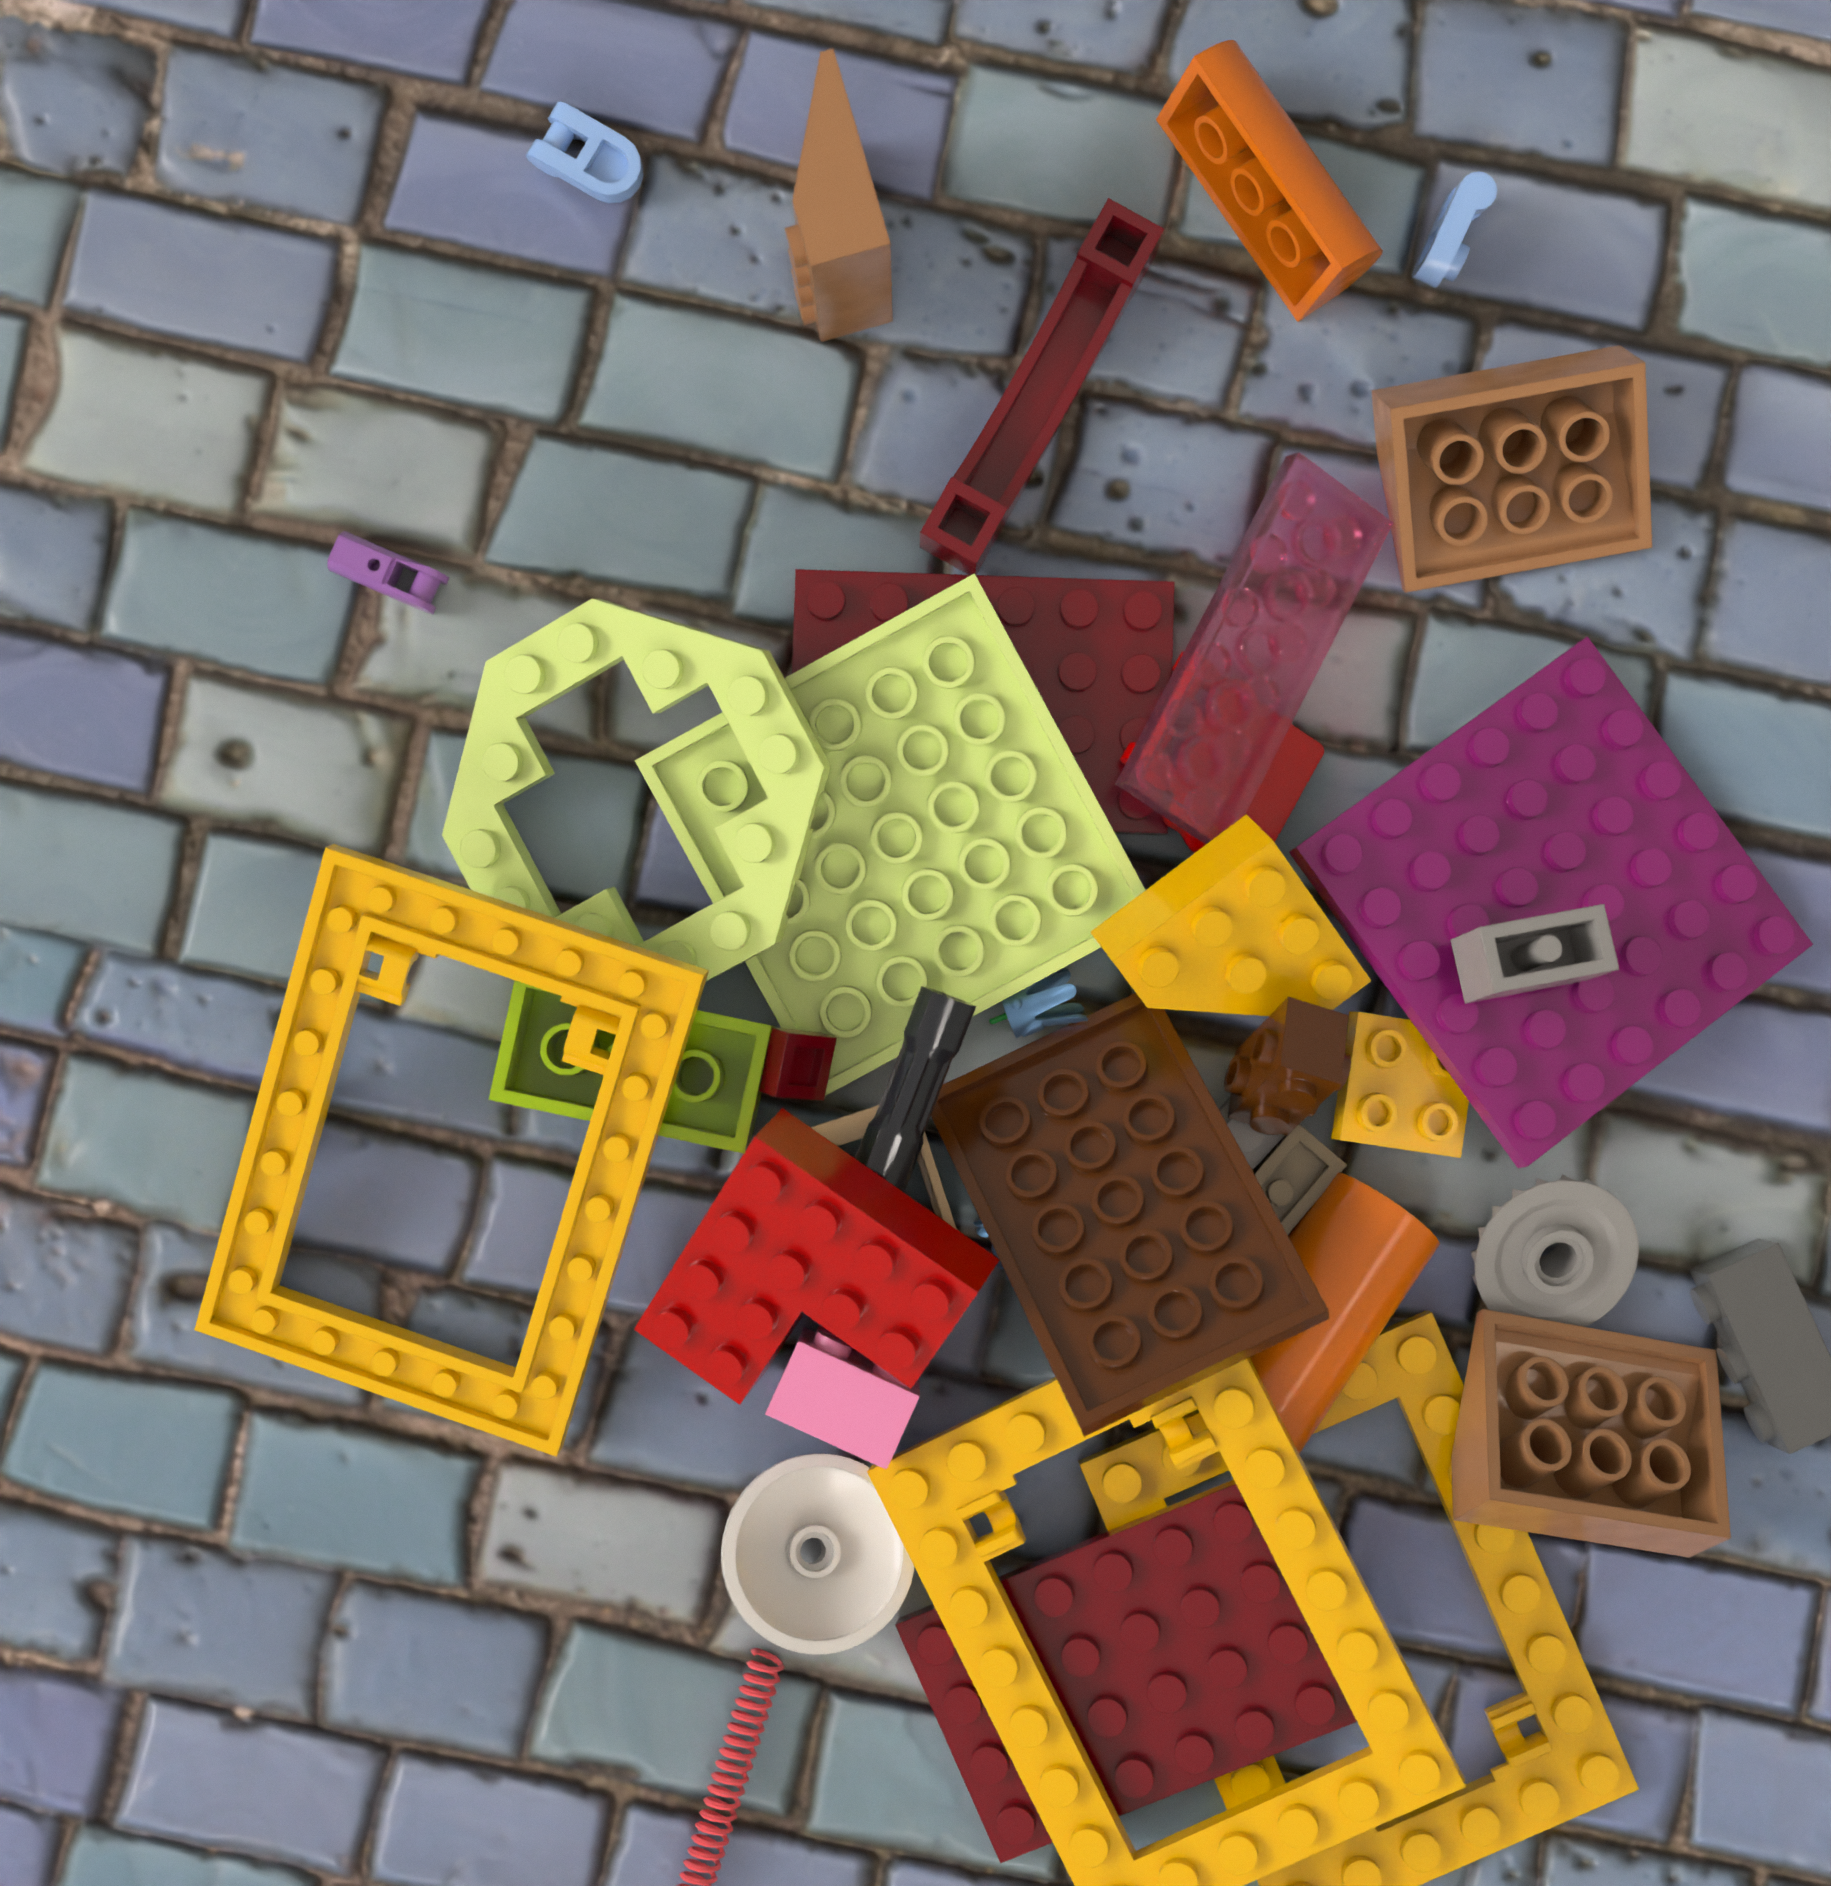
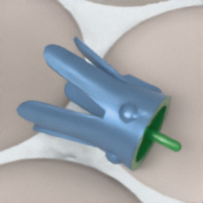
[989,969,1088,1039]

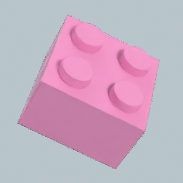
[765,1324,920,1470]

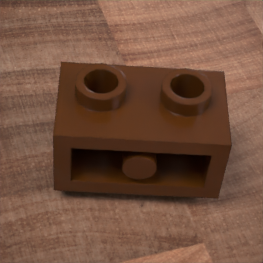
[1224,996,1351,1136]

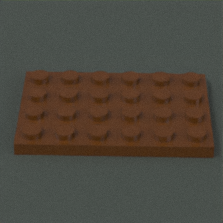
[931,993,1330,1437]

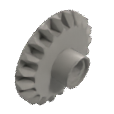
[1471,1174,1639,1327]

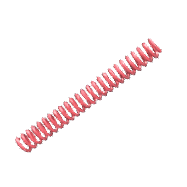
[676,1648,784,1886]

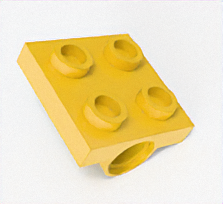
[1331,1011,1469,1158]

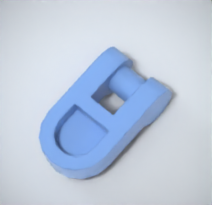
[526,101,643,203]
[1412,171,1497,288]

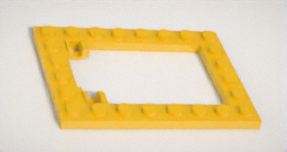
[194,844,709,1457]
[1078,1310,1639,1886]
[867,1357,1466,1886]

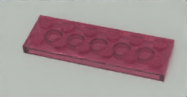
[1115,452,1393,844]

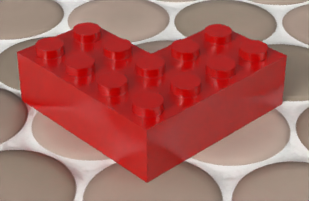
[634,1108,1000,1405]

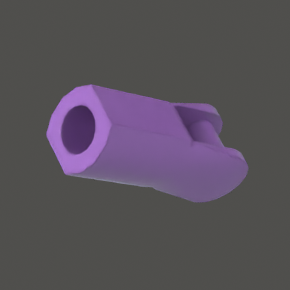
[327,531,449,615]

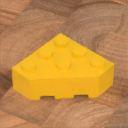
[1090,814,1371,1016]

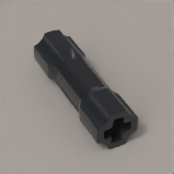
[855,986,976,1190]

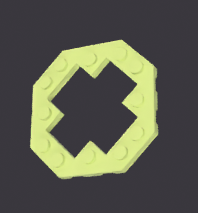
[442,599,831,983]

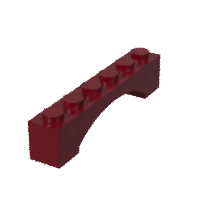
[920,198,1165,575]

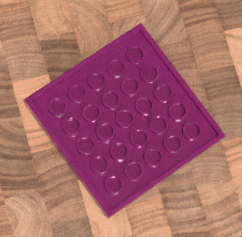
[1289,636,1813,1168]

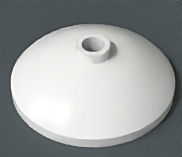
[721,1453,915,1655]

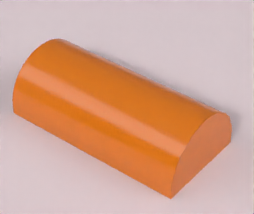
[1156,40,1383,322]
[1250,1172,1440,1454]

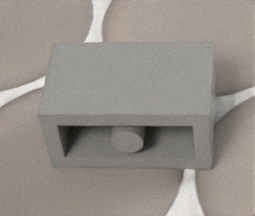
[1451,904,1619,1004]

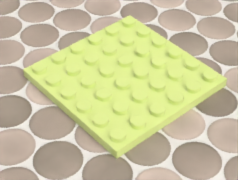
[635,573,1145,1096]

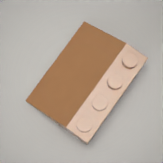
[784,48,893,342]
[1371,345,1652,593]
[1451,1309,1731,1557]

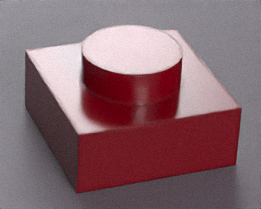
[759,1027,837,1101]

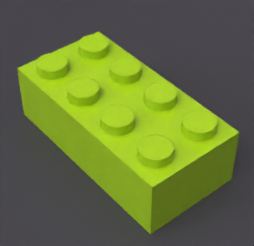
[489,980,776,1154]

